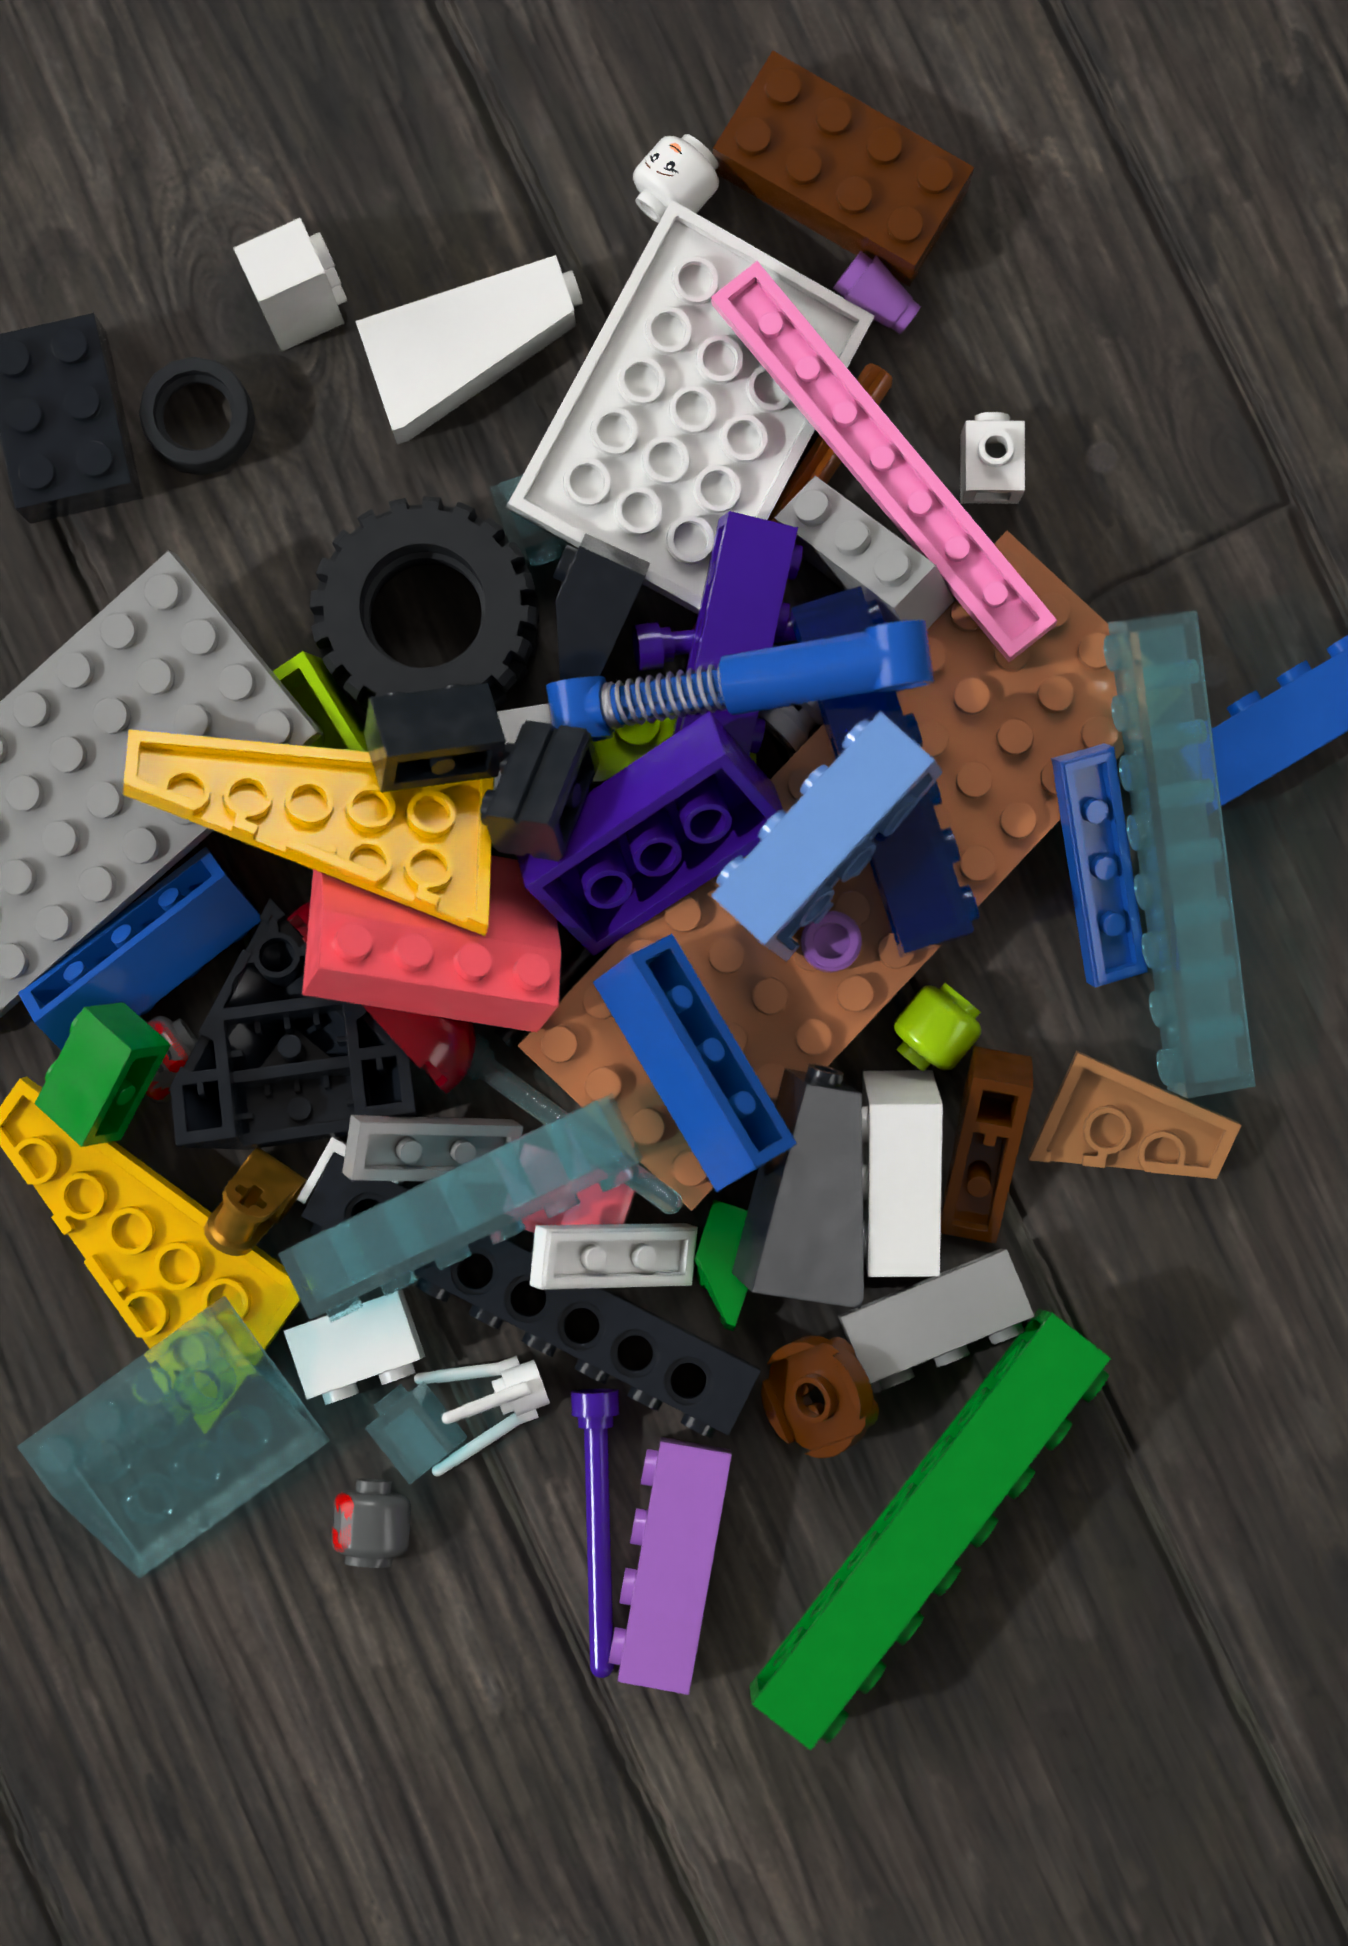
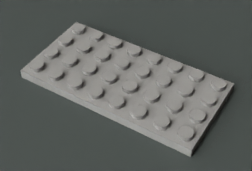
[0,550,323,1018]

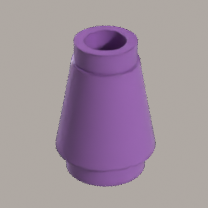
[833,251,921,334]

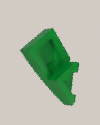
[694,1200,748,1331]

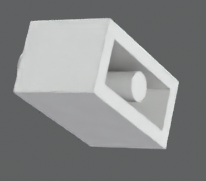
[284,1289,425,1405]

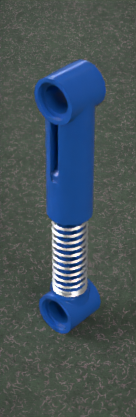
[546,620,934,742]

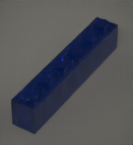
[790,586,980,958]

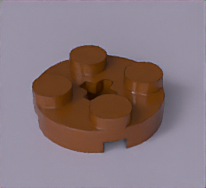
[761,1335,879,1458]

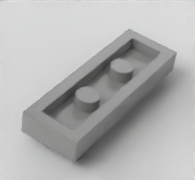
[342,1115,523,1183]

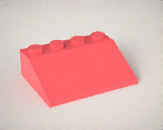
[302,855,561,1033]

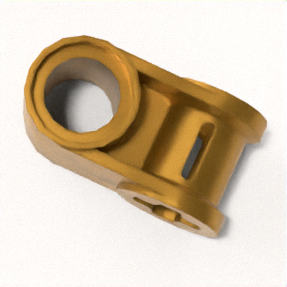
[204,1147,307,1256]

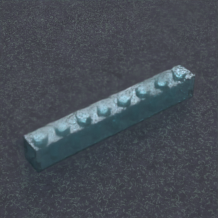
[1104,611,1256,1099]

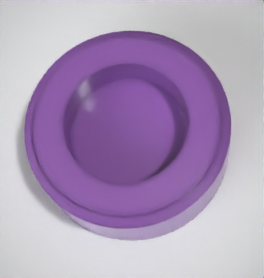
[800,911,862,973]

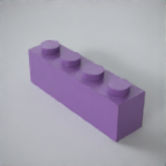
[608,1437,732,1695]

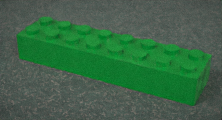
[749,1308,1111,1751]

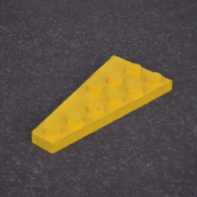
[123,729,494,936]
[0,1076,311,1432]

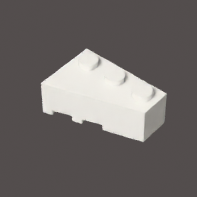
[234,218,347,352]
[862,1070,943,1277]

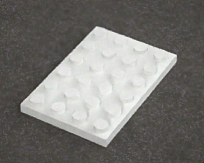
[506,199,875,614]

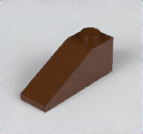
[940,1046,1033,1244]

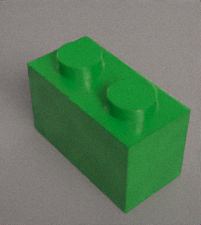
[35,1002,171,1147]

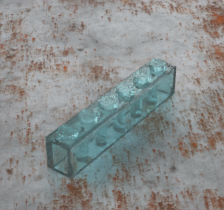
[278,1093,643,1322]

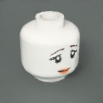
[633,134,719,223]

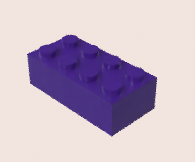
[517,711,783,956]

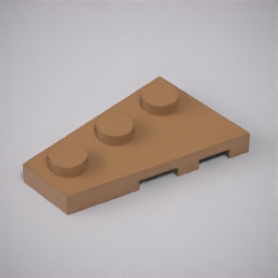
[1028,1051,1242,1179]

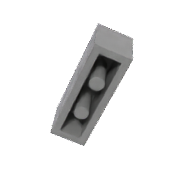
[775,476,955,629]
[838,1249,1035,1390]

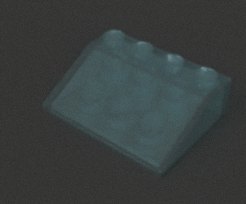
[17,1296,330,1579]

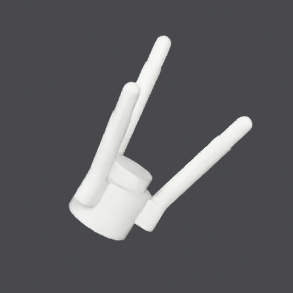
[414,1355,550,1477]

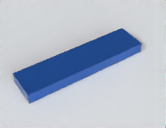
[1051,743,1148,988]

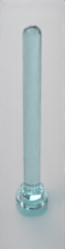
[464,1030,682,1214]

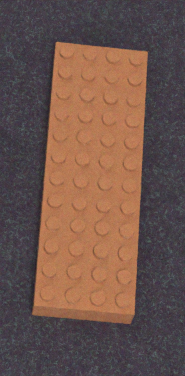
[518,531,1181,1211]

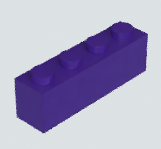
[672,511,803,755]

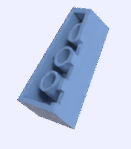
[711,711,943,962]

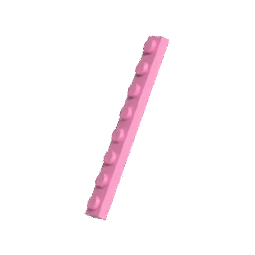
[711,261,1057,662]

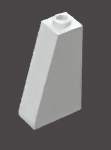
[356,255,583,445]

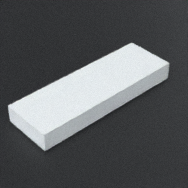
[530,1223,698,1290]

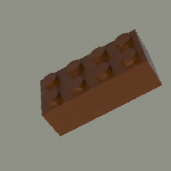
[713,50,975,287]

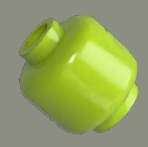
[894,982,981,1072]

